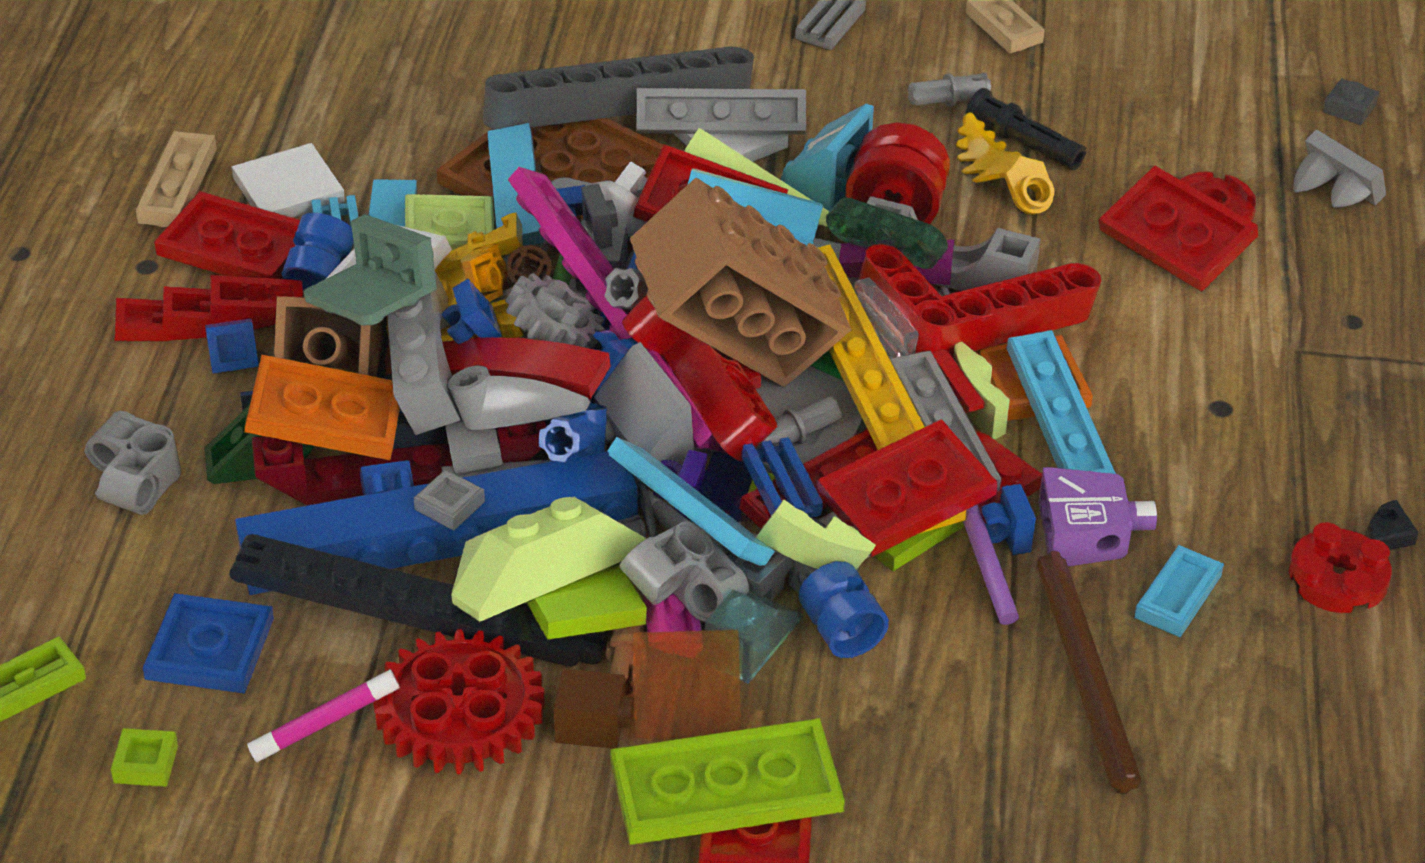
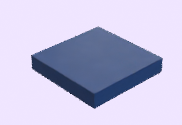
[143,593,274,694]

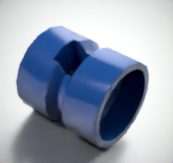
[281,212,354,292]
[798,562,889,658]

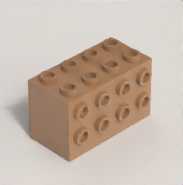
[630,178,852,387]

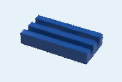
[742,437,823,517]

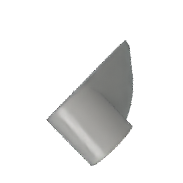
[447,366,590,430]

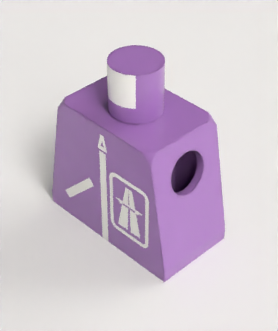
[1039,467,1157,566]

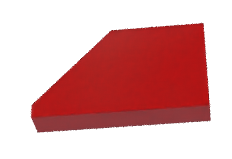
[932,349,985,413]

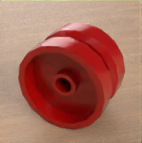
[845,122,950,228]

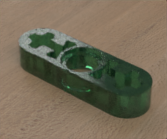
[826,197,948,269]

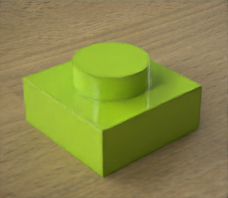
[111,728,178,787]

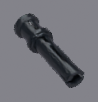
[965,88,1086,171]

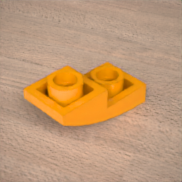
[461,244,509,302]

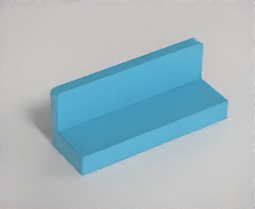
[687,168,823,245]

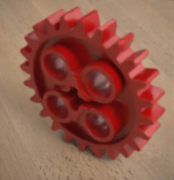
[373,629,545,775]

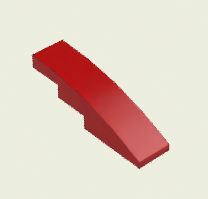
[114,275,303,341]
[442,337,611,399]

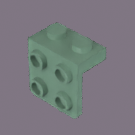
[304,214,437,326]

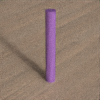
[963,504,1019,625]

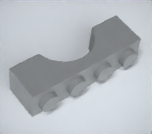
[855,196,1041,291]
[387,272,461,435]

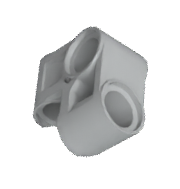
[84,411,181,515]
[619,521,749,622]

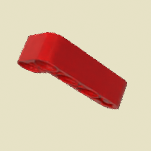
[622,294,777,461]

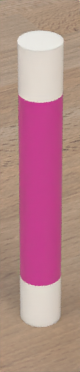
[247,669,400,762]

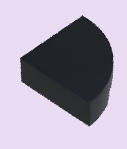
[1366,500,1419,550]

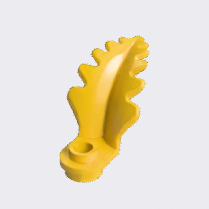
[956,113,1054,215]

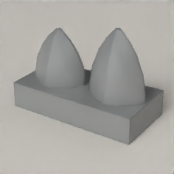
[1294,129,1386,208]

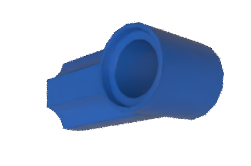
[539,403,607,462]

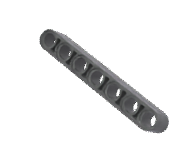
[483,47,754,129]

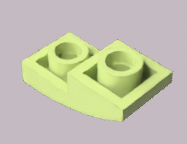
[953,341,1010,439]
[756,500,876,570]

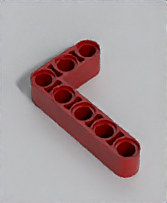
[856,244,1102,357]

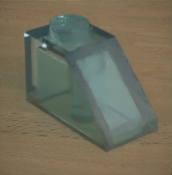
[705,589,801,684]

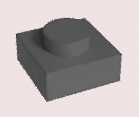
[1323,78,1380,125]
[581,183,618,249]

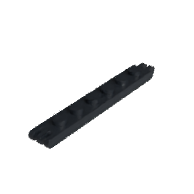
[229,534,607,667]

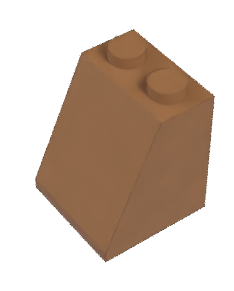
[274,296,387,377]

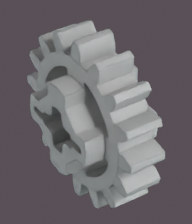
[505,273,605,349]

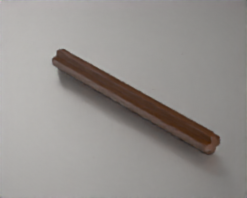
[1037,551,1141,794]

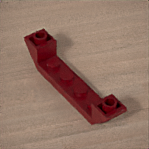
[252,420,546,506]

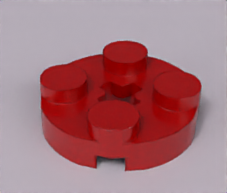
[1289,522,1392,613]

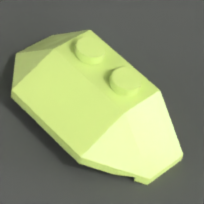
[451,497,646,621]

